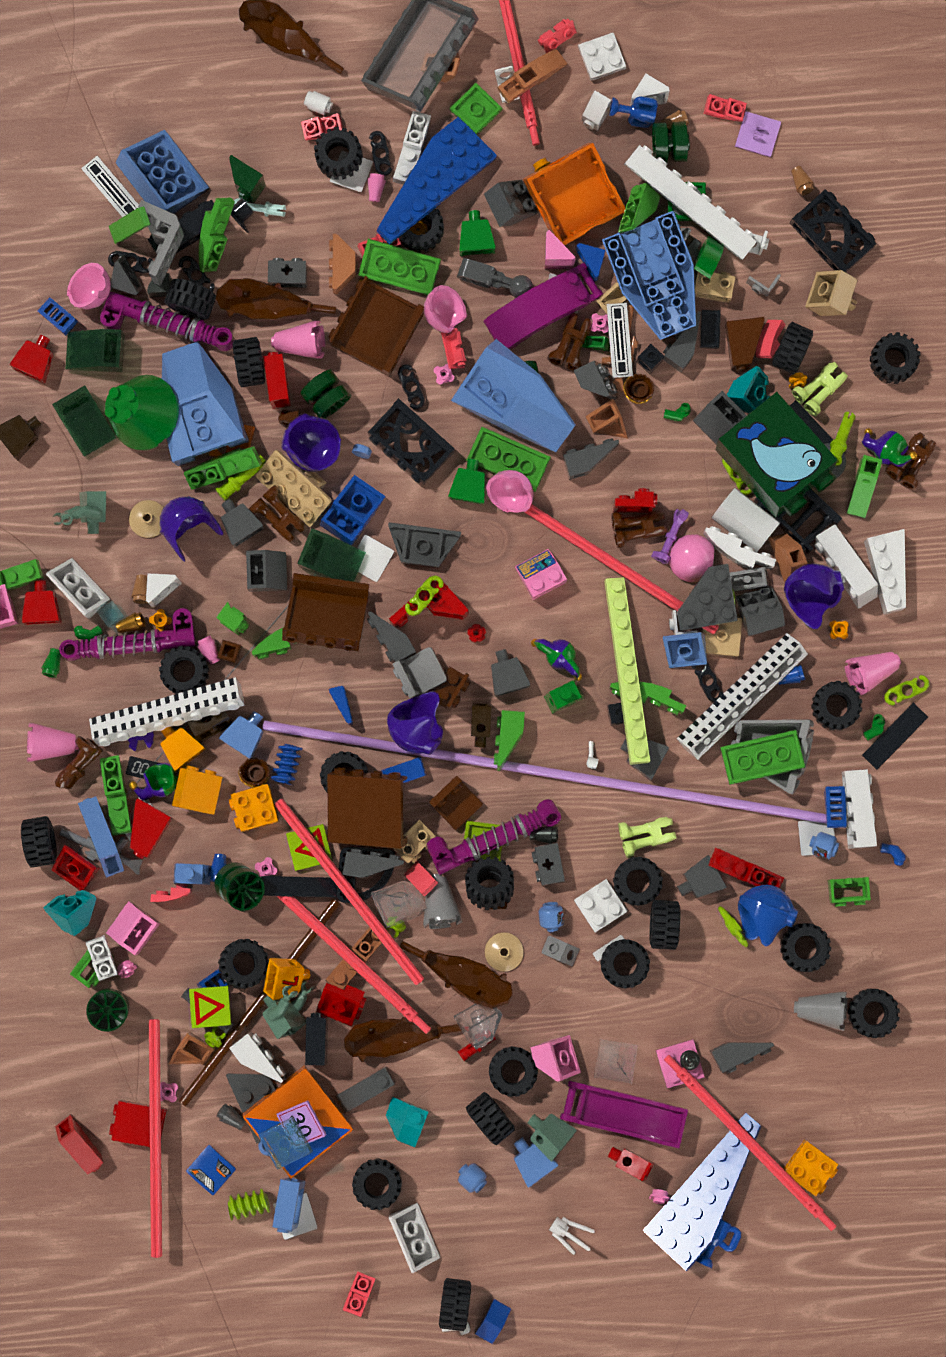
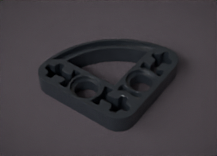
[337,847,395,903]

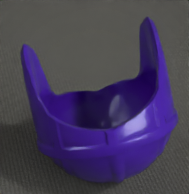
[281,413,341,471]
[159,496,223,562]
[784,564,844,629]
[387,692,443,755]

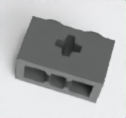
[268,258,307,288]
[532,843,565,886]

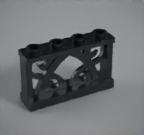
[790,189,876,273]
[368,398,455,485]

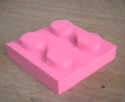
[656,1039,704,1088]

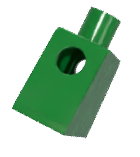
[459,210,495,256]
[448,459,485,505]
[544,680,585,714]

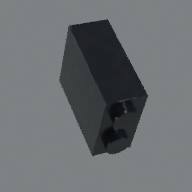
[305,1012,328,1065]

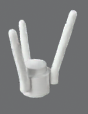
[549,1217,595,1255]

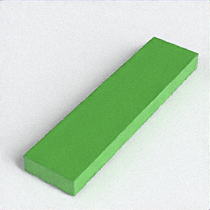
[109,206,150,244]

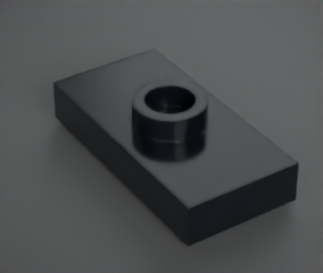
[700,310,721,349]

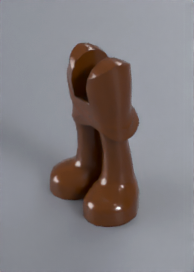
[547,313,592,371]
[885,432,936,490]
[249,485,305,542]
[611,511,668,548]
[55,736,103,790]

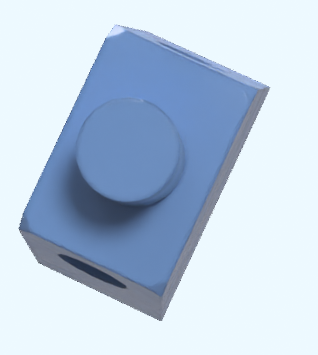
[219,711,264,759]
[173,863,211,885]
[513,1137,559,1188]

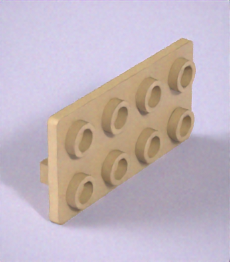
[256,449,332,527]

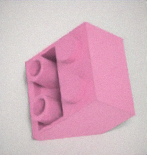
[106,901,160,955]

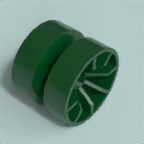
[652,121,690,163]
[300,369,352,419]
[214,862,265,911]
[86,988,129,1032]

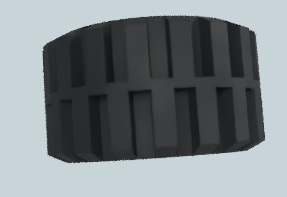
[314,127,363,180]
[399,209,444,253]
[164,279,216,320]
[772,322,813,375]
[870,332,921,384]
[233,337,265,387]
[159,646,209,694]
[811,681,862,731]
[320,751,369,792]
[21,816,57,868]
[465,857,514,910]
[613,857,663,906]
[649,900,680,950]
[780,923,831,972]
[218,939,269,989]
[600,939,650,988]
[848,988,900,1038]
[489,1046,538,1097]
[466,1092,515,1145]
[352,1158,402,1210]
[439,1278,471,1331]

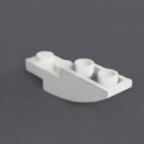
[393,111,431,185]
[703,526,776,570]

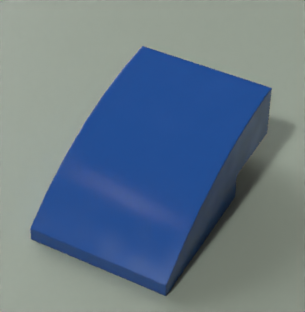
[320,475,386,547]

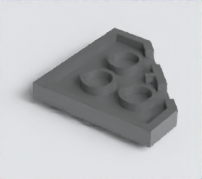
[677,564,738,631]

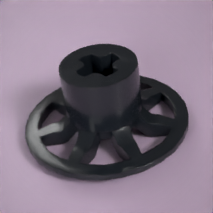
[231,198,254,233]

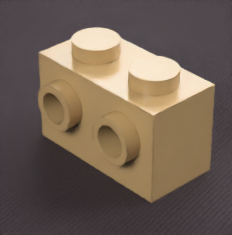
[695,272,735,303]
[393,820,436,864]

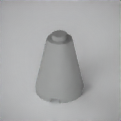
[423,874,462,929]
[794,991,847,1031]

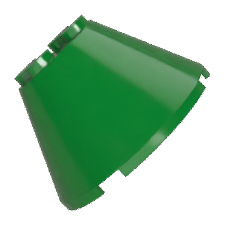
[105,375,179,451]

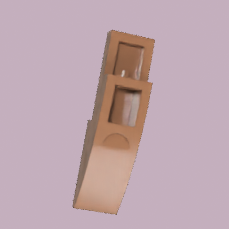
[497,49,568,104]
[325,927,391,989]

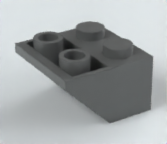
[484,180,538,227]
[574,361,618,400]
[693,391,747,445]
[246,550,288,592]
[735,586,785,636]

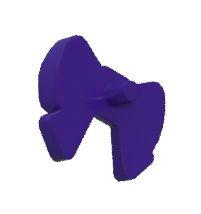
[128,731,154,751]

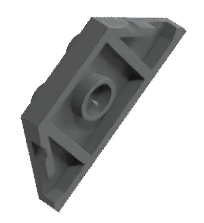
[388,522,461,568]
[226,1073,276,1144]

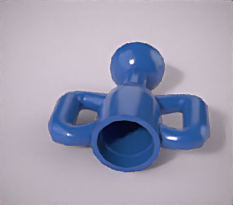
[609,96,658,128]
[697,1220,741,1268]

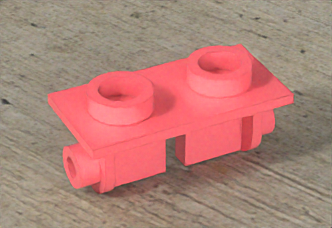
[537,18,577,53]
[441,328,467,369]

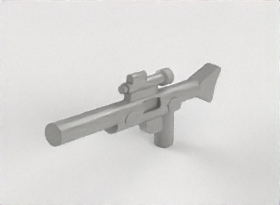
[59,828,143,875]

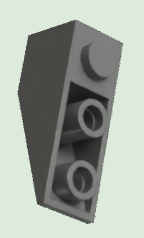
[663,311,701,373]
[563,438,619,480]
[367,611,416,662]
[343,849,405,878]
[710,1042,774,1074]

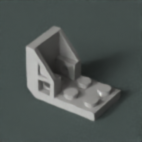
[138,200,184,286]

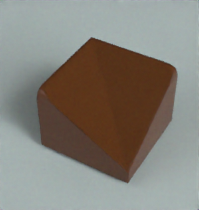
[278,409,300,426]
[217,640,242,664]

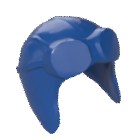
[738,885,798,946]

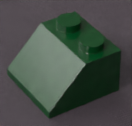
[229,155,266,204]

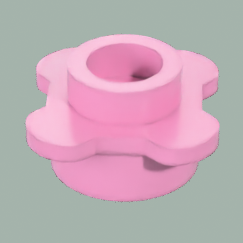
[591,313,609,333]
[434,364,454,385]
[255,857,277,877]
[117,960,137,978]
[160,1082,178,1102]
[649,1189,670,1204]

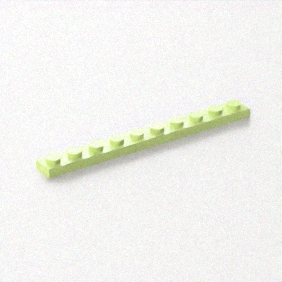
[604,577,650,765]

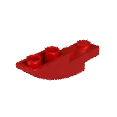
[708,848,784,888]

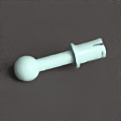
[234,198,286,217]

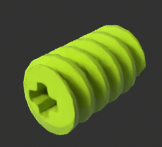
[228,1189,270,1221]

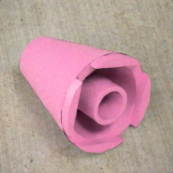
[271,321,325,359]
[845,652,901,695]
[27,723,79,762]

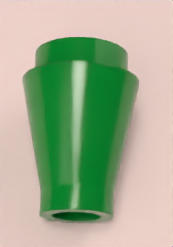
[41,648,61,678]

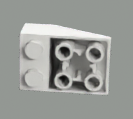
[229,1032,286,1083]

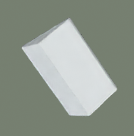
[712,488,780,553]
[46,558,110,619]
[389,1203,440,1273]

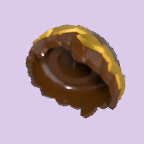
[623,374,654,404]
[238,758,270,788]

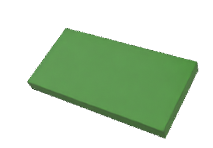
[358,238,441,295]
[466,427,551,492]
[720,730,805,785]

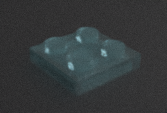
[258,1117,313,1170]

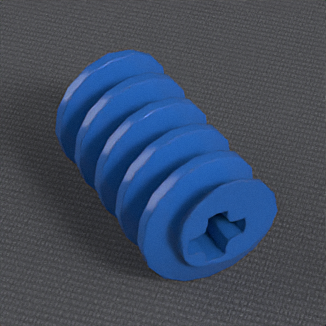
[271,744,303,786]

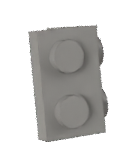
[393,647,447,698]

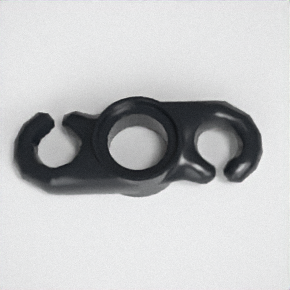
[369,131,392,176]
[108,251,153,274]
[179,256,215,292]
[398,364,425,410]
[691,662,724,703]

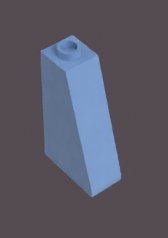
[78,797,124,878]

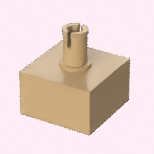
[805,270,857,316]

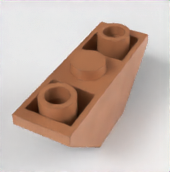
[329,234,356,294]
[769,533,808,583]

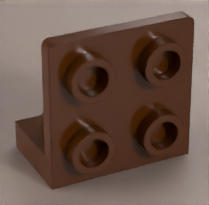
[435,666,471,711]
[429,776,483,830]

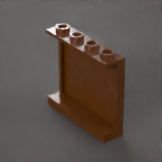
[328,276,424,377]
[282,573,370,652]
[327,768,407,849]

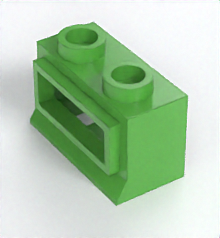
[216,602,250,636]
[827,877,871,907]
[70,950,114,988]

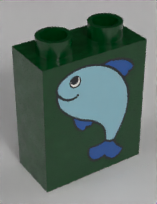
[715,392,838,518]

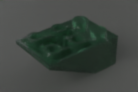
[65,329,125,372]
[52,385,117,457]
[297,528,366,582]

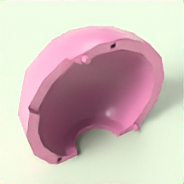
[67,263,111,310]
[424,285,467,333]
[486,470,534,513]
[668,534,714,583]

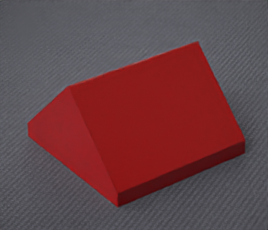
[51,845,100,891]

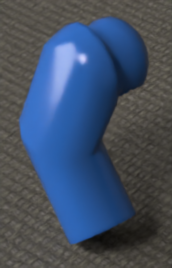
[880,843,906,866]

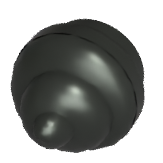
[680,1050,700,1070]

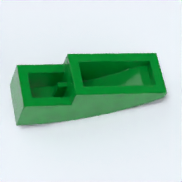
[694,236,724,279]

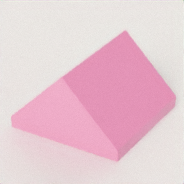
[545,230,575,269]

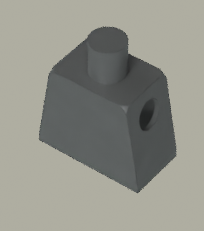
[220,499,265,548]
[491,649,530,697]
[620,739,669,781]
[677,855,727,898]

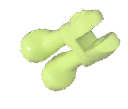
[791,362,848,416]
[618,817,677,859]

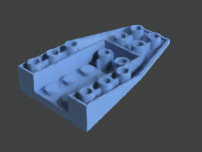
[602,211,696,340]
[451,339,576,452]
[162,341,249,466]

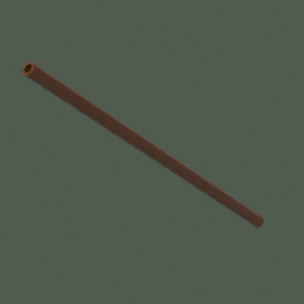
[179,899,341,1107]

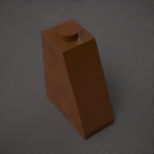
[725,317,765,372]

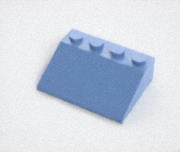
[116,130,209,214]

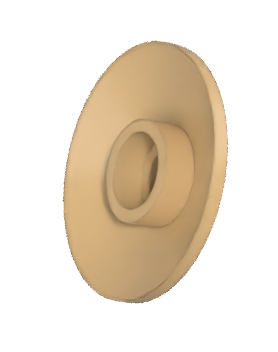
[129,500,163,538]
[485,933,523,972]

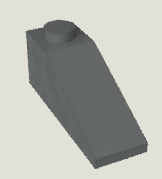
[335,1066,395,1113]

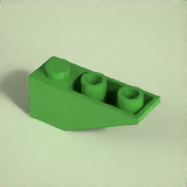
[618,183,661,233]
[847,455,882,518]
[494,710,525,771]

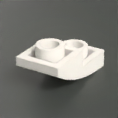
[86,935,118,981]

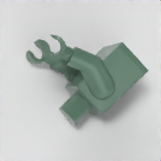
[53,491,106,534]
[262,981,314,1039]

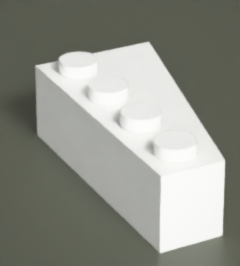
[815,525,878,609]
[864,529,906,615]
[842,769,877,849]

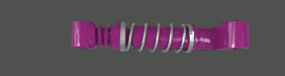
[100,292,234,351]
[59,608,196,661]
[426,799,561,875]

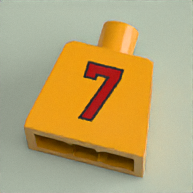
[263,958,310,1000]

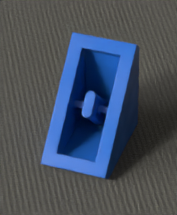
[576,243,606,282]
[475,1299,511,1344]

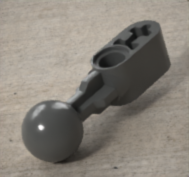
[457,258,533,298]

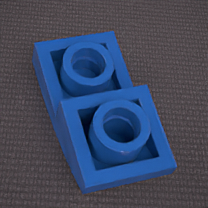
[381,757,427,783]

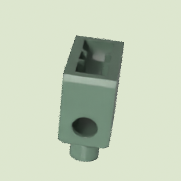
[527,1114,577,1162]

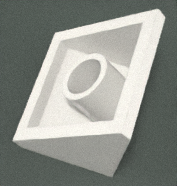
[630,74,670,106]
[146,574,182,608]

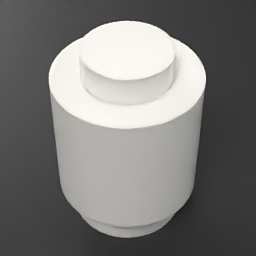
[304,91,333,115]

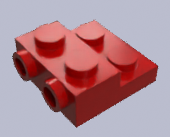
[613,488,657,513]
[316,983,367,1026]

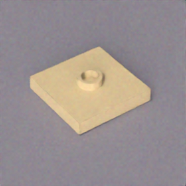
[702,618,742,657]

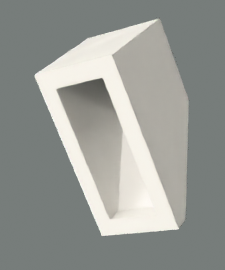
[582,91,611,131]

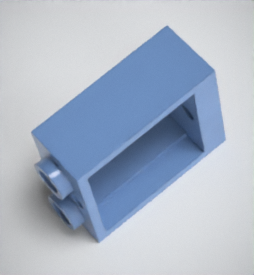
[272,1177,306,1233]

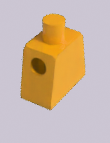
[160,726,206,772]

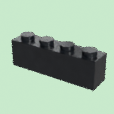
[148,200,214,255]

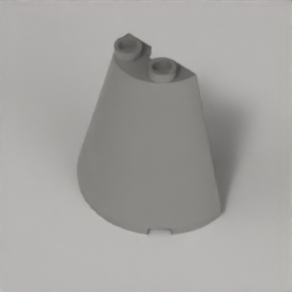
[731,719,814,794]

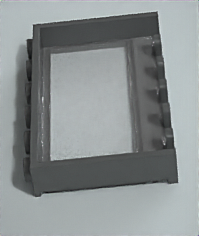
[361,0,479,112]

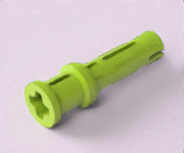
[830,412,856,465]
[215,455,266,501]

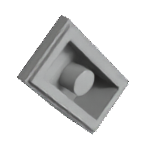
[730,567,769,591]

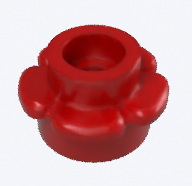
[467,624,486,642]

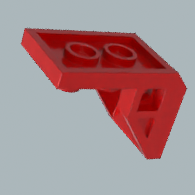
[389,581,469,628]

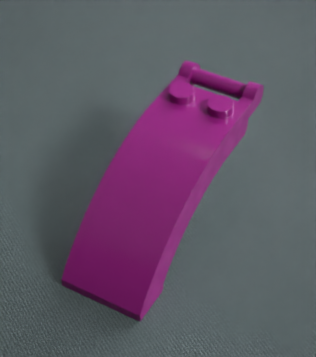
[483,262,603,350]
[560,1080,688,1148]

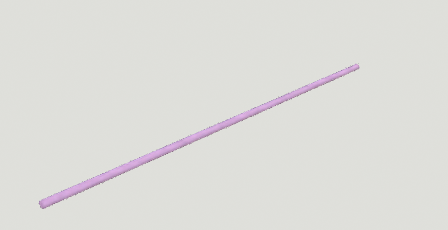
[263,720,834,824]

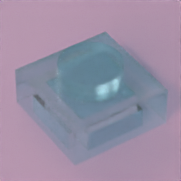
[97,601,125,628]

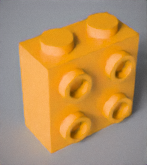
[172,766,223,815]
[229,784,279,832]
[783,1140,839,1196]

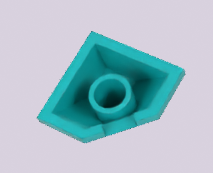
[727,366,770,414]
[43,890,97,936]
[386,1097,429,1147]

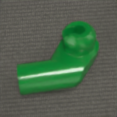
[663,403,691,421]
[74,625,104,641]
[863,714,885,741]

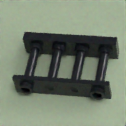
[753,489,842,554]

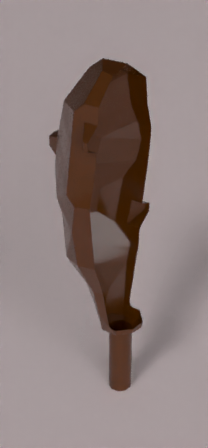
[239,0,344,74]
[216,278,336,319]
[400,941,513,1009]
[343,1017,467,1062]

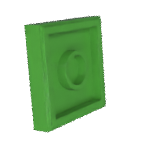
[450,83,502,135]

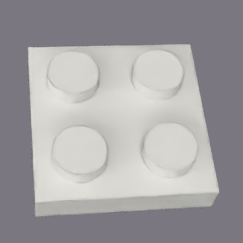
[578,33,626,81]
[574,879,627,932]

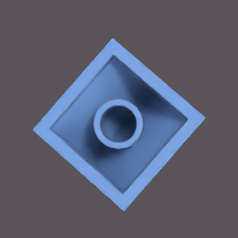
[663,632,707,668]

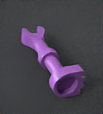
[651,509,689,564]

